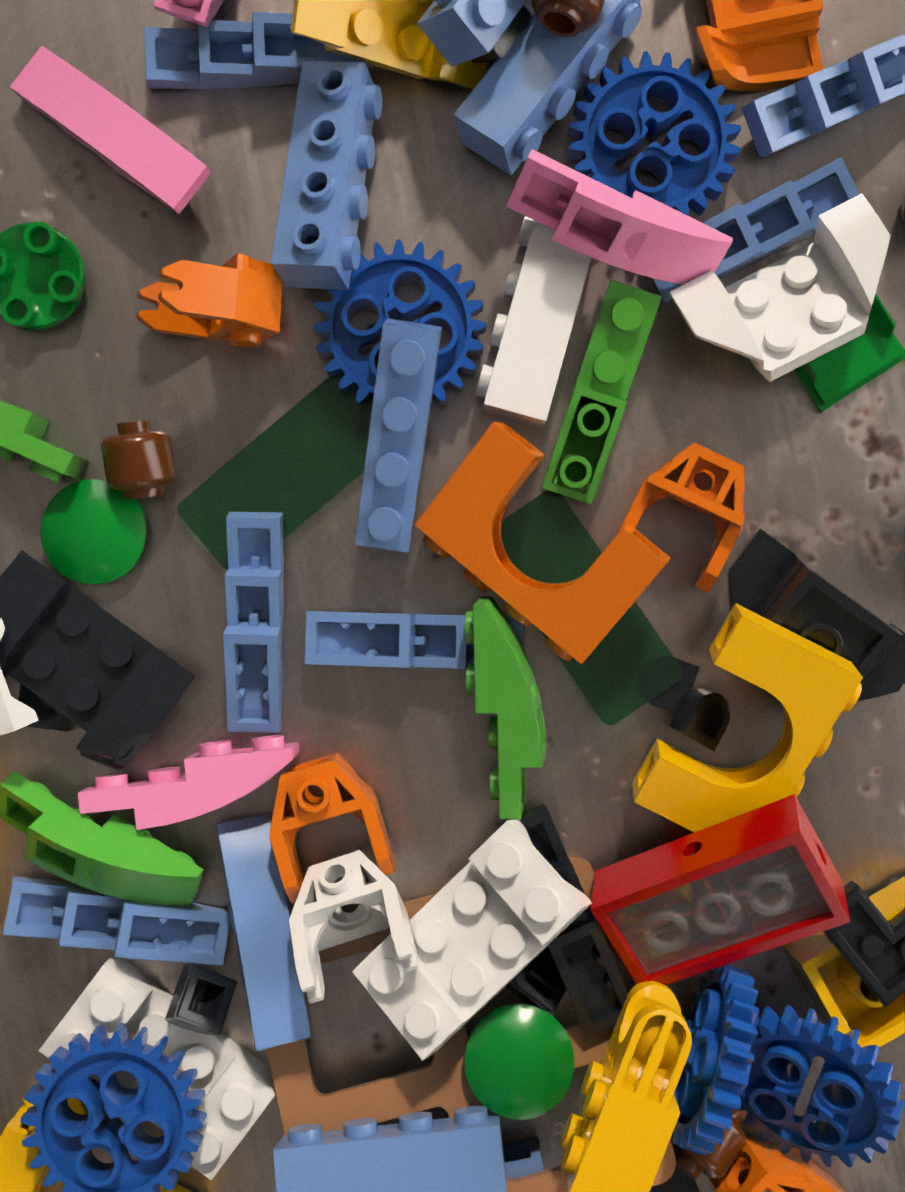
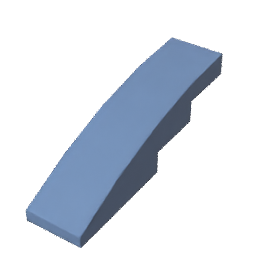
[144,12,361,89]
[741,34,905,159]
[653,157,859,304]
[223,512,284,733]
[305,611,525,669]
[215,813,311,1051]
[3,876,231,966]

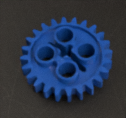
[567,51,741,216]
[313,239,487,406]
[672,964,759,1156]
[735,1005,904,1168]
[20,1023,207,1192]

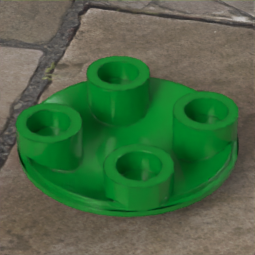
[0,221,86,330]
[40,479,147,584]
[465,1002,575,1120]

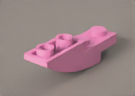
[506,149,733,285]
[78,735,300,830]

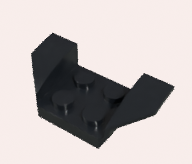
[729,529,905,701]

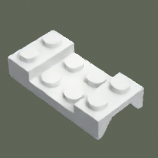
[352,819,592,1061]
[39,954,276,1180]

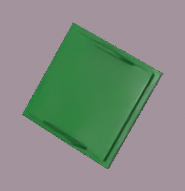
[793,293,905,413]

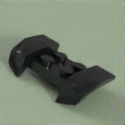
[0,550,196,770]

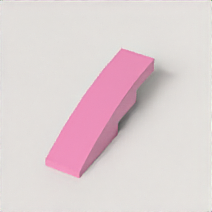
[10,46,212,214]

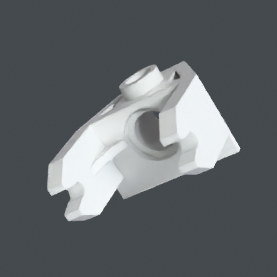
[289,850,419,1004]

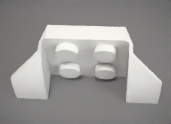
[669,194,891,382]

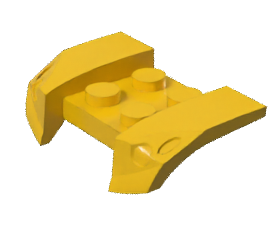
[291,0,488,90]

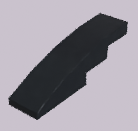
[496,803,628,1038]

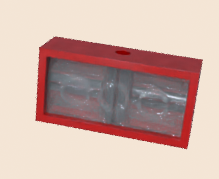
[590,794,850,985]

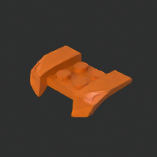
[695,0,824,92]

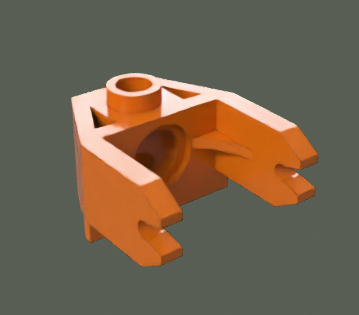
[136,253,282,348]
[617,442,744,593]
[269,752,396,903]
[708,1137,846,1192]

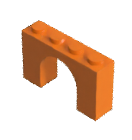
[414,422,671,665]

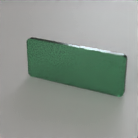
[177,373,373,571]
[501,490,683,725]

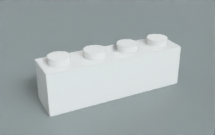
[475,216,591,429]

